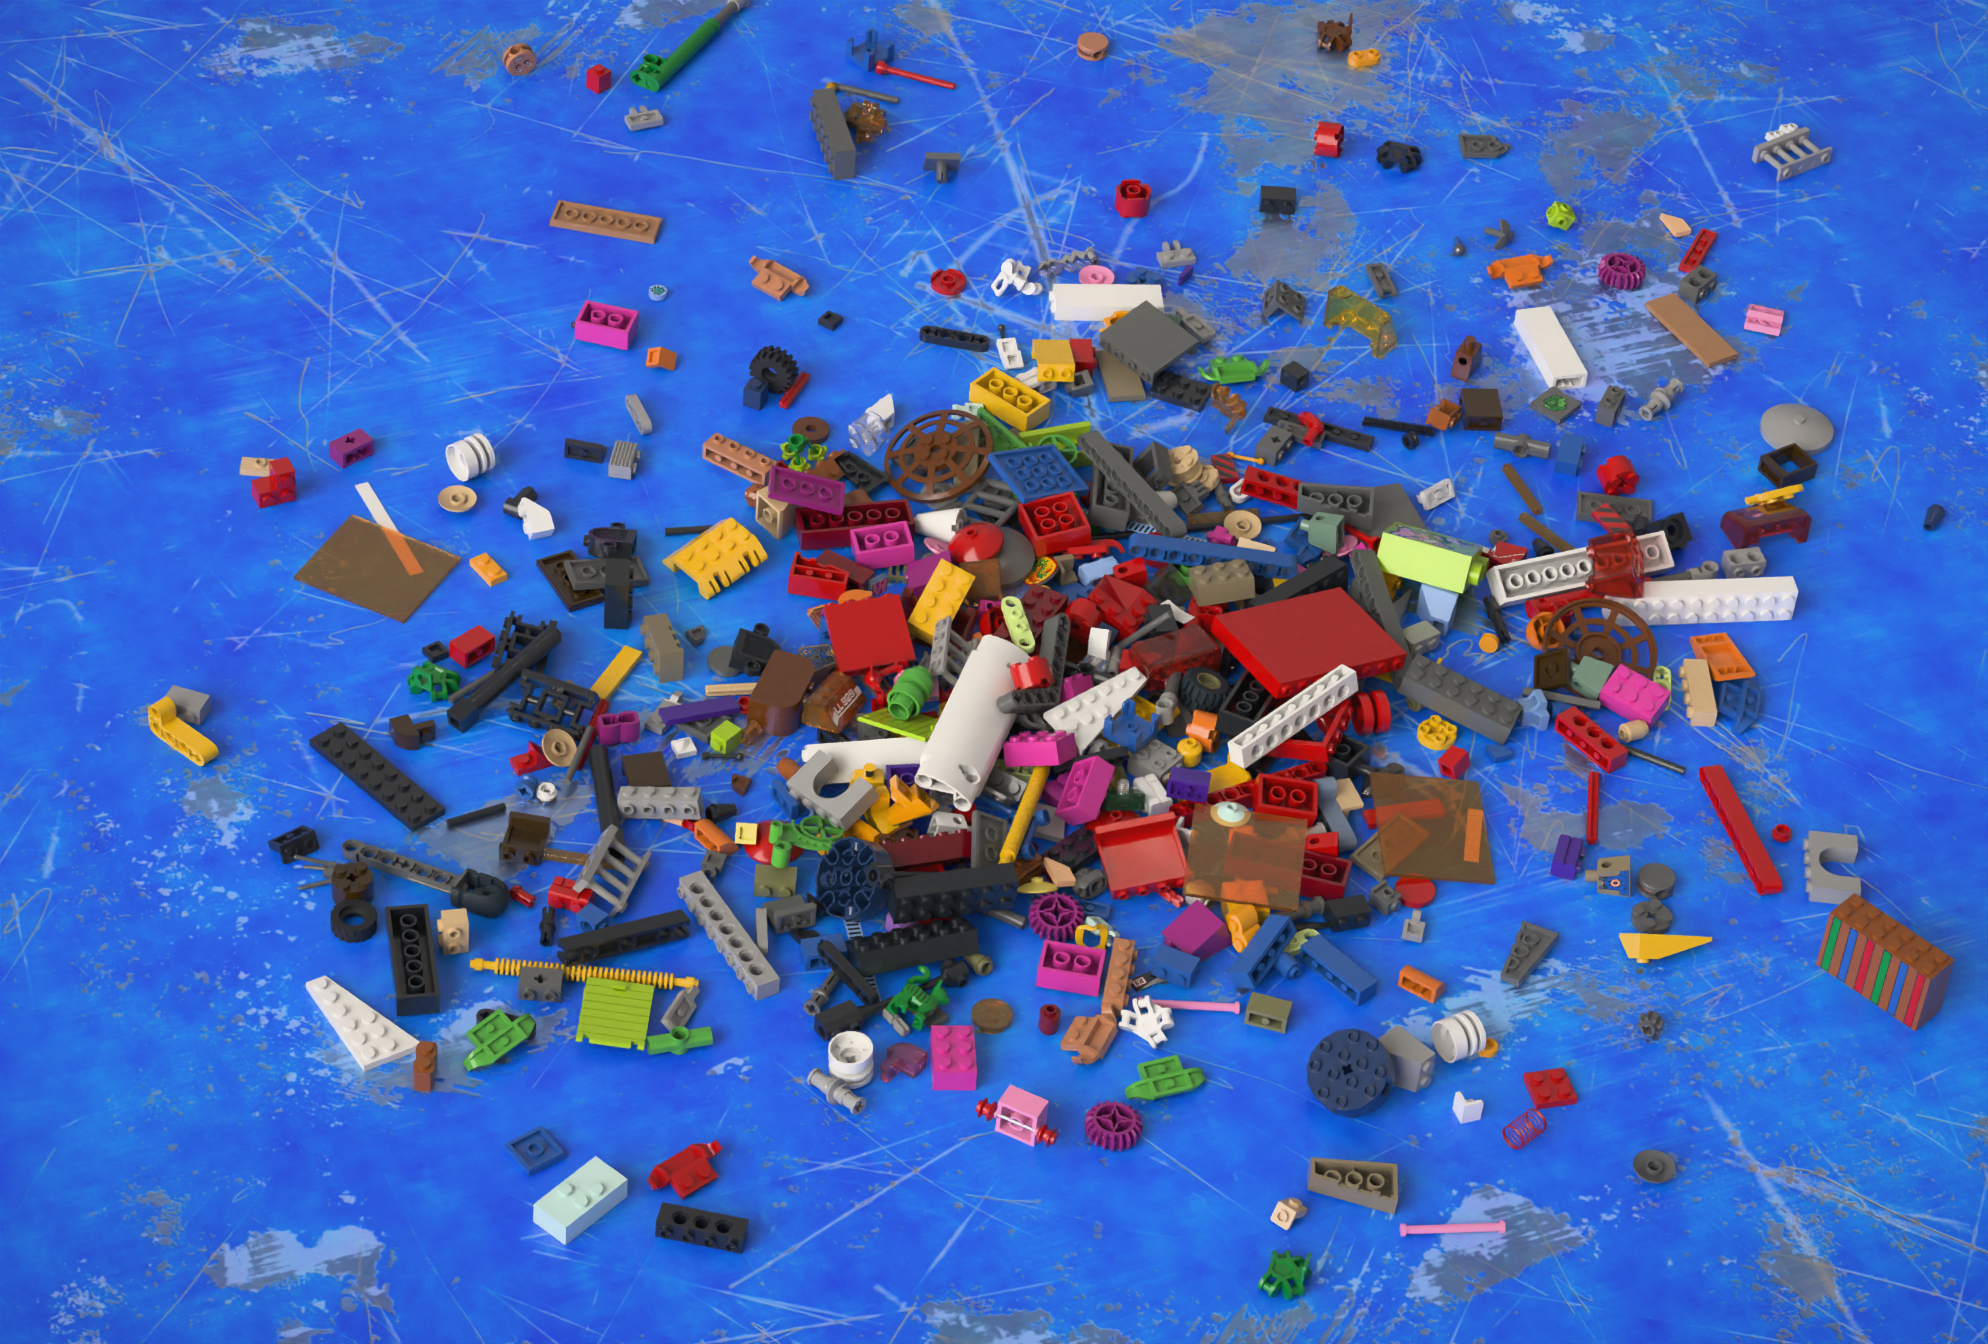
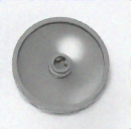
[1760,404,1834,456]

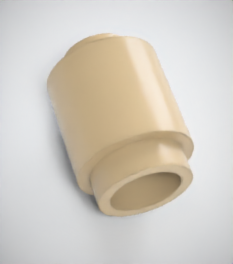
[1618,719,1649,743]

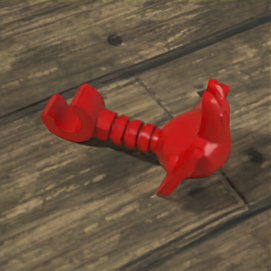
[864,659,909,694]

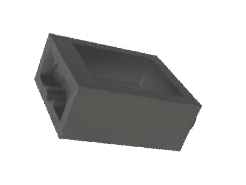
[1133,441,1173,491]

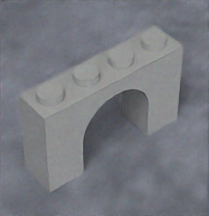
[786,749,879,831]
[1802,830,1861,904]

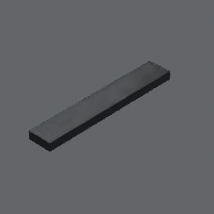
[1263,406,1374,452]

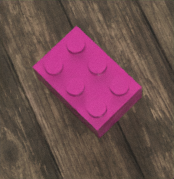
[575,300,639,350]
[850,521,915,570]
[1599,663,1671,730]
[1003,730,1077,767]
[1054,755,1115,826]
[1036,939,1106,997]
[929,1025,977,1090]

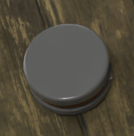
[1636,863,1676,900]

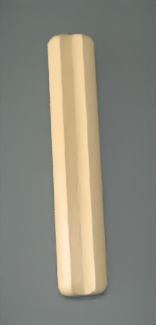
[705,682,757,697]

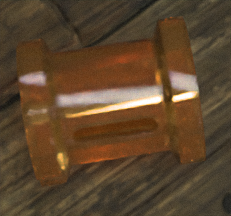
[741,720,763,746]

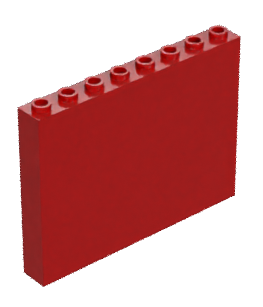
[1211,587,1407,699]

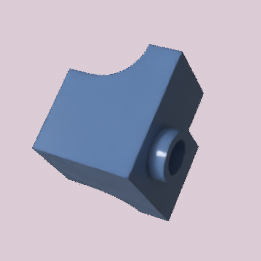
[1517,689,1550,731]

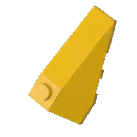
[1619,933,1712,963]

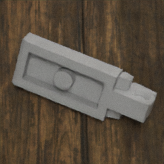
[1175,307,1217,344]
[644,690,684,735]
[661,985,700,1032]

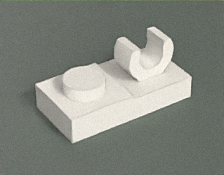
[1417,479,1455,510]

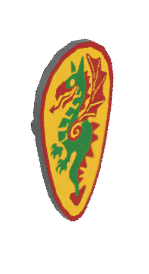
[1024,555,1059,587]

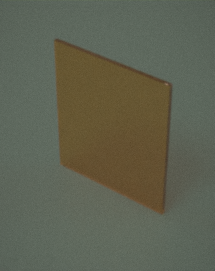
[294,514,461,624]
[1369,772,1495,885]
[1182,803,1308,912]

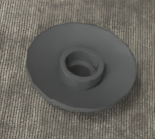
[1633,1150,1676,1184]

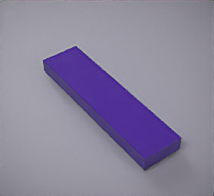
[658,695,740,726]

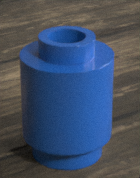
[1273,952,1302,980]

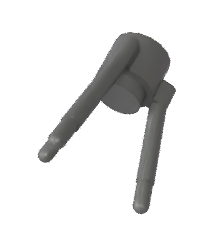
[294,855,341,890]

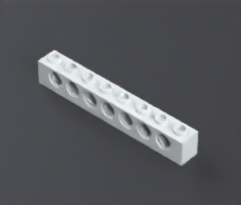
[1228,664,1358,769]

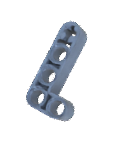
[1312,776,1357,852]

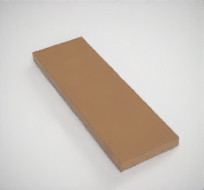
[550,200,663,244]
[1645,293,1738,368]

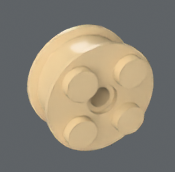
[1167,445,1203,487]

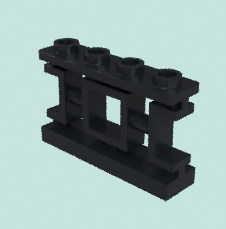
[491,610,558,688]
[505,668,600,742]

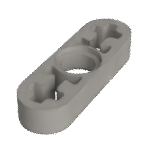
[625,394,652,435]
[755,908,768,957]

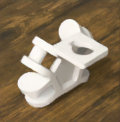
[991,258,1043,297]
[1118,995,1174,1050]

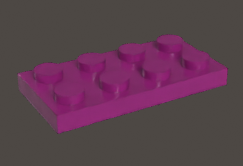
[768,465,845,516]

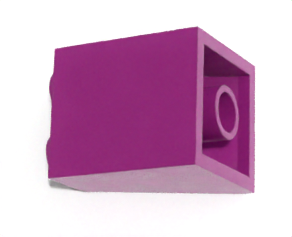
[905,550,966,603]
[1161,899,1233,962]

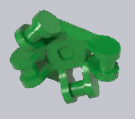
[407,661,461,702]
[1257,1250,1312,1300]

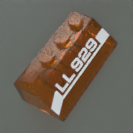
[802,671,867,734]

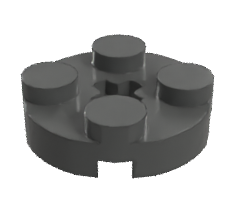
[1631,899,1673,935]

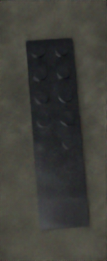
[309,722,445,833]

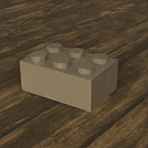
[1188,559,1255,607]

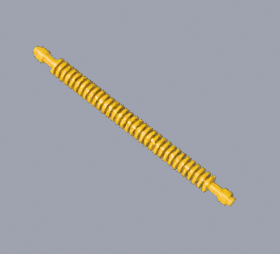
[998,765,1051,864]
[470,958,699,990]

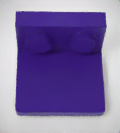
[1166,766,1211,803]

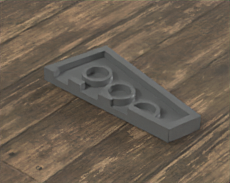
[1501,921,1559,987]

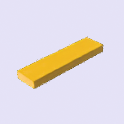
[590,645,642,700]

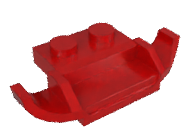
[1049,539,1125,561]
[647,1140,723,1200]

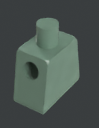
[1300,512,1345,554]
[1570,656,1614,700]

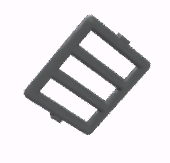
[960,478,1021,527]

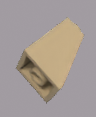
[755,486,803,541]

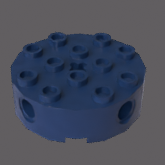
[815,837,894,923]
[1307,1028,1396,1118]

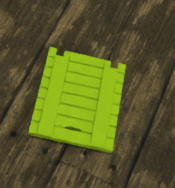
[857,707,939,742]
[576,977,655,1051]

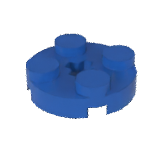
[1125,267,1161,286]

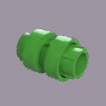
[887,666,934,720]

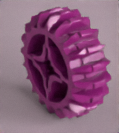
[1598,251,1646,291]
[1028,890,1085,943]
[1084,1099,1143,1152]

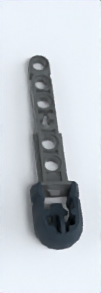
[342,839,510,918]

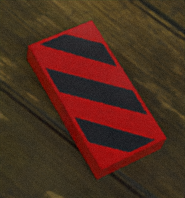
[1211,454,1239,484]
[1591,503,1631,541]

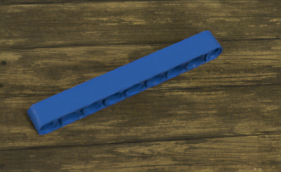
[1129,533,1297,580]

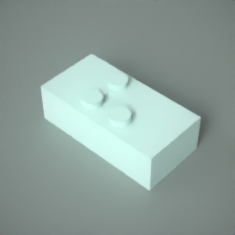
[533,1156,628,1245]

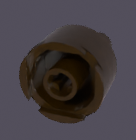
[331,861,374,904]

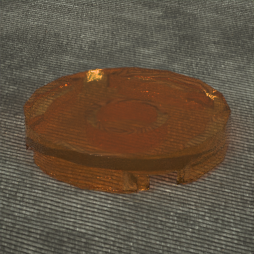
[971,998,1013,1034]

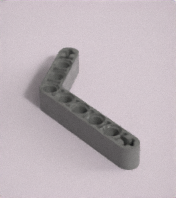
[997,613,1070,714]

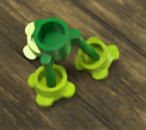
[780,434,828,472]

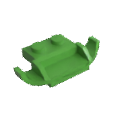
[1197,354,1269,384]
[462,1008,536,1071]
[1124,1055,1206,1101]

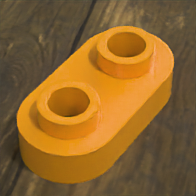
[1348,49,1381,67]

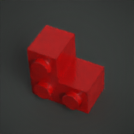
[251,457,296,509]

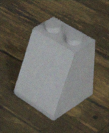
[1378,1025,1436,1092]

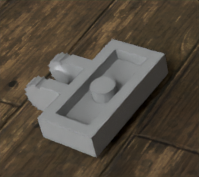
[624,105,664,131]
[1156,240,1196,269]

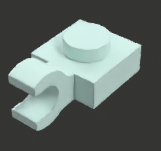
[951,402,984,421]
[1084,916,1120,947]

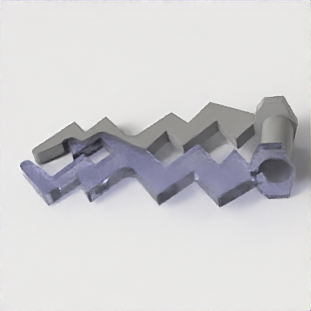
[1038,247,1100,278]

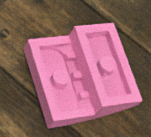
[1744,304,1784,336]

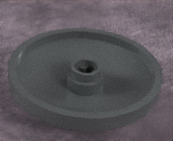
[958,526,1035,590]

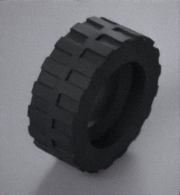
[330,898,377,943]

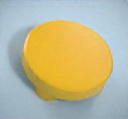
[1417,715,1457,750]

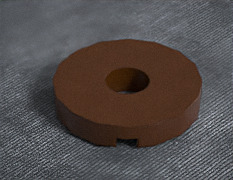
[792,416,830,445]

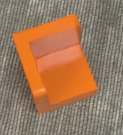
[646,347,677,371]

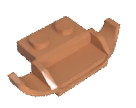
[749,256,810,301]
[1060,1003,1118,1065]

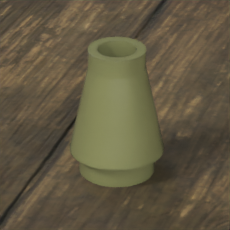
[963,953,993,976]

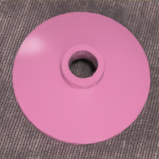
[1079,265,1114,284]
[1322,535,1358,558]
[924,538,949,554]

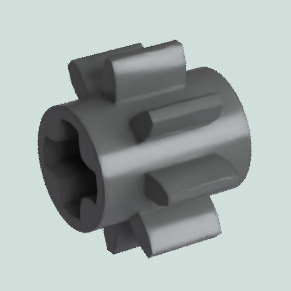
[1637,1011,1664,1037]

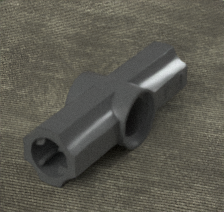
[1493,432,1551,459]

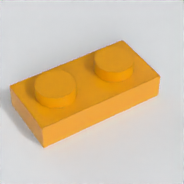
[470,553,507,587]

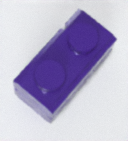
[1550,834,1586,880]

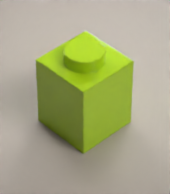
[710,720,742,754]

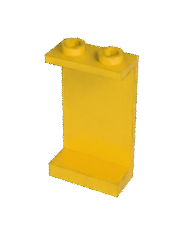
[1031,339,1075,382]
[1167,752,1252,803]

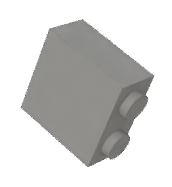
[1127,738,1184,786]

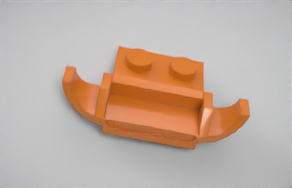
[1486,254,1553,290]

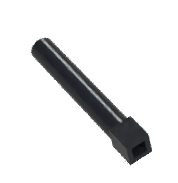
[446,627,562,733]
[588,745,625,862]

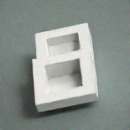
[996,337,1024,370]

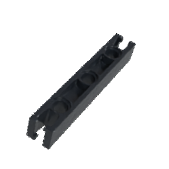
[557,909,691,967]

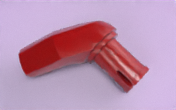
[1297,411,1324,447]

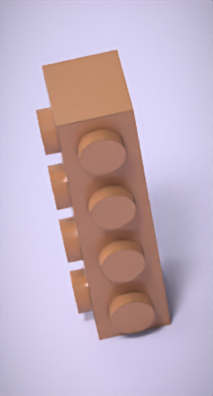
[702,432,778,486]
[1102,937,1138,1017]

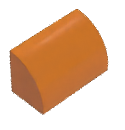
[694,819,739,857]
[1397,965,1446,1004]

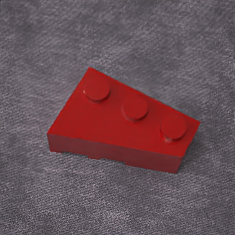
[788,551,850,601]

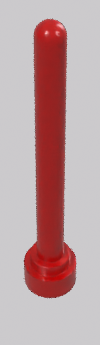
[875,60,956,90]
[1344,524,1381,552]

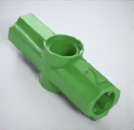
[646,1026,713,1055]

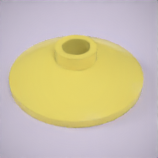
[1017,877,1058,893]

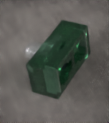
[1101,778,1145,811]

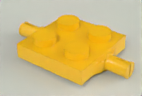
[1745,484,1804,508]

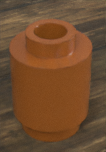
[776,757,801,781]

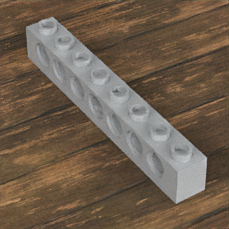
[677,870,780,1001]

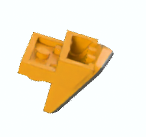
[887,774,941,826]

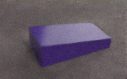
[1178,264,1194,286]

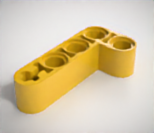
[148,696,219,766]
[864,785,900,844]

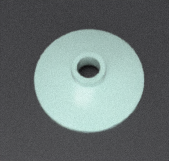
[1210,801,1251,829]

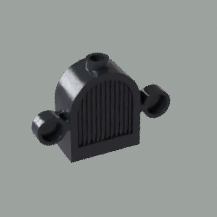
[583,522,637,561]
[728,623,782,677]

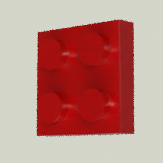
[1523,1067,1578,1110]

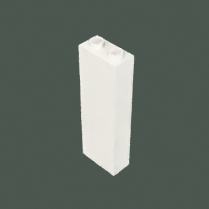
[1049,284,1164,321]
[1514,306,1588,390]
[802,737,927,785]

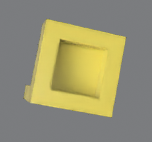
[735,822,758,845]

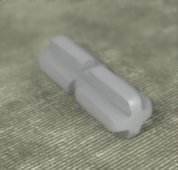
[882,1008,910,1037]

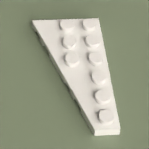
[1043,666,1147,756]
[306,976,419,1072]

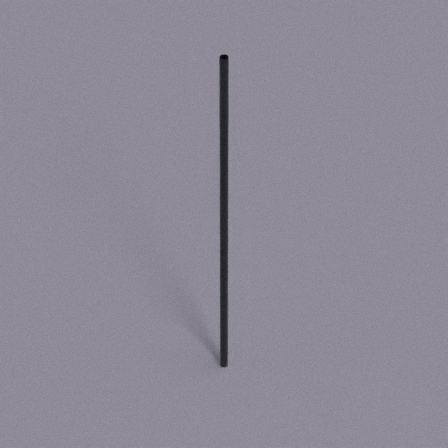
[1091,513,1313,540]

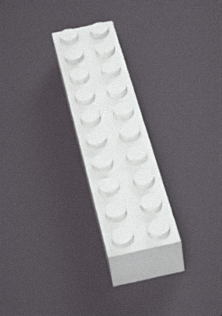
[1486,531,1675,608]
[1601,576,1798,627]

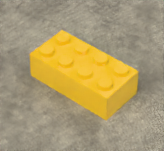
[969,367,1051,432]
[907,558,976,645]

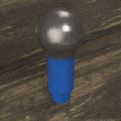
[1453,236,1466,256]

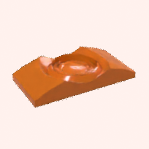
[1689,632,1755,681]

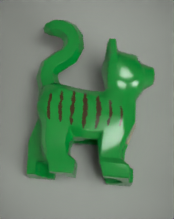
[886,965,950,1031]

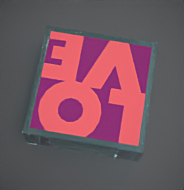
[868,573,888,597]

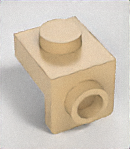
[1270,1197,1308,1230]

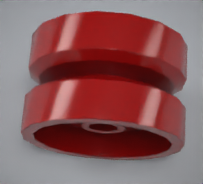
[1351,690,1391,736]

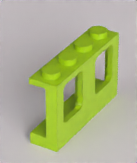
[1018,421,1092,468]

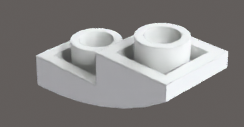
[1765,123,1799,141]
[1087,627,1112,671]

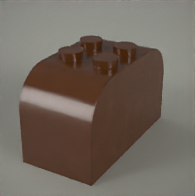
[747,649,816,737]

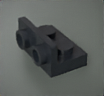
[268,825,320,864]

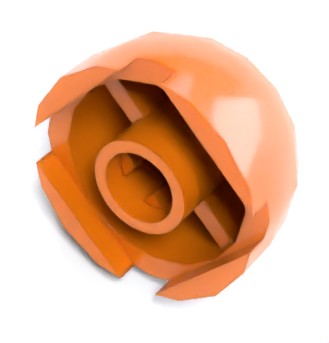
[1525,612,1565,651]

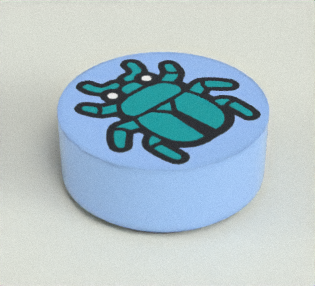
[649,285,667,301]

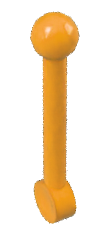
[1227,452,1265,465]

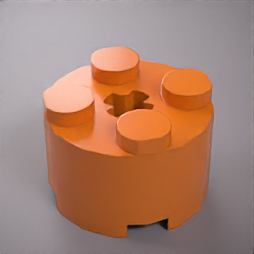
[1186,710,1222,753]

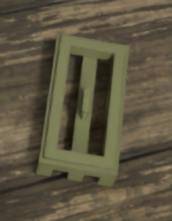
[888,564,907,584]

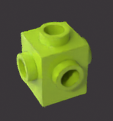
[1545,201,1576,231]

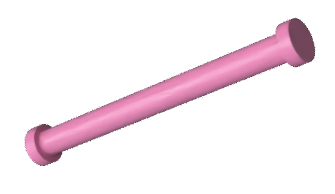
[1138,997,1240,1014]
[1400,1220,1506,1237]

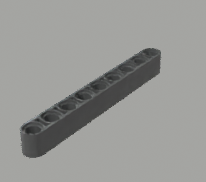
[1077,430,1187,538]
[1350,549,1413,691]

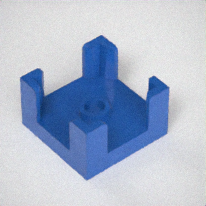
[846,28,895,72]
[1103,698,1160,754]

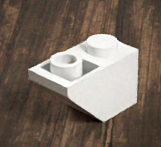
[864,394,895,435]
[518,497,555,540]

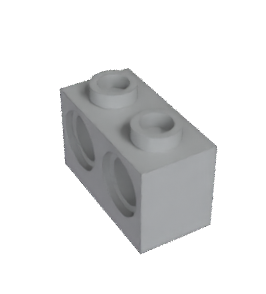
[1720,547,1767,579]

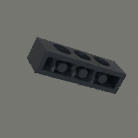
[655,1202,749,1254]

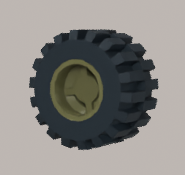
[1177,667,1231,714]

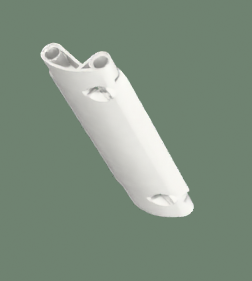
[915,635,1030,811]

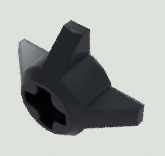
[806,892,830,917]

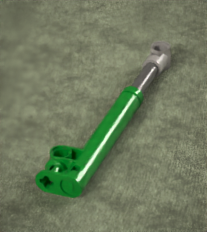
[630,0,750,92]

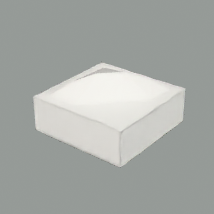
[671,737,697,759]

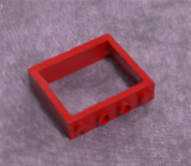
[1264,695,1354,763]

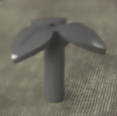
[1484,219,1514,249]

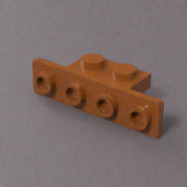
[804,449,846,481]

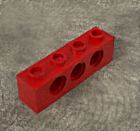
[1240,465,1306,510]
[1554,706,1629,774]

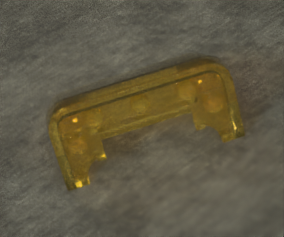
[1323,285,1398,359]

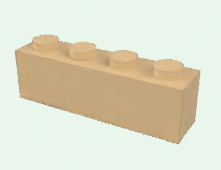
[1678,659,1717,727]

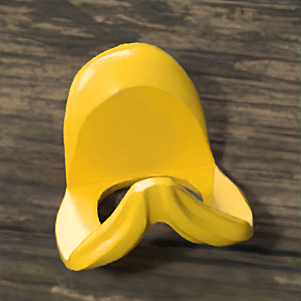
[1075,924,1108,950]

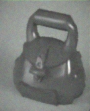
[1072,868,1108,900]

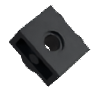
[1644,512,1693,552]

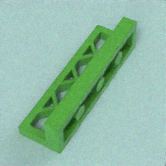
[977,407,1028,452]

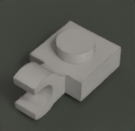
[1401,909,1425,943]

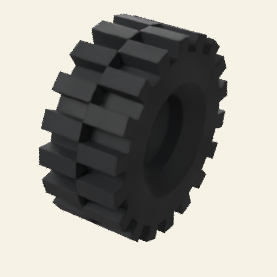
[749,345,799,394]

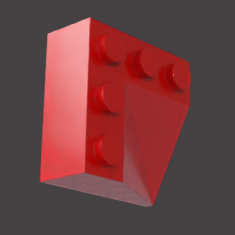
[1018,491,1091,557]
[1086,574,1158,643]

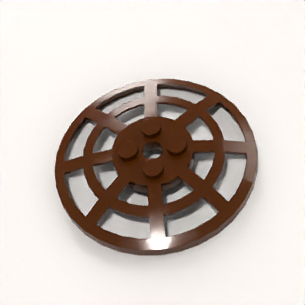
[884,409,994,504]
[1542,598,1658,701]

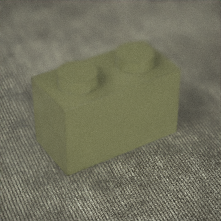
[754,864,797,898]
[1244,992,1293,1034]

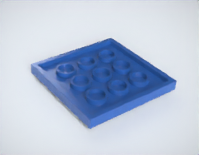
[987,444,1090,505]

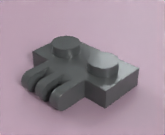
[1170,480,1210,518]

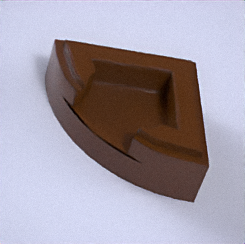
[731,773,752,797]

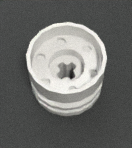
[446,432,495,482]
[1431,1010,1486,1063]
[828,1031,874,1089]

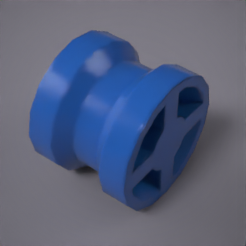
[514,774,539,800]

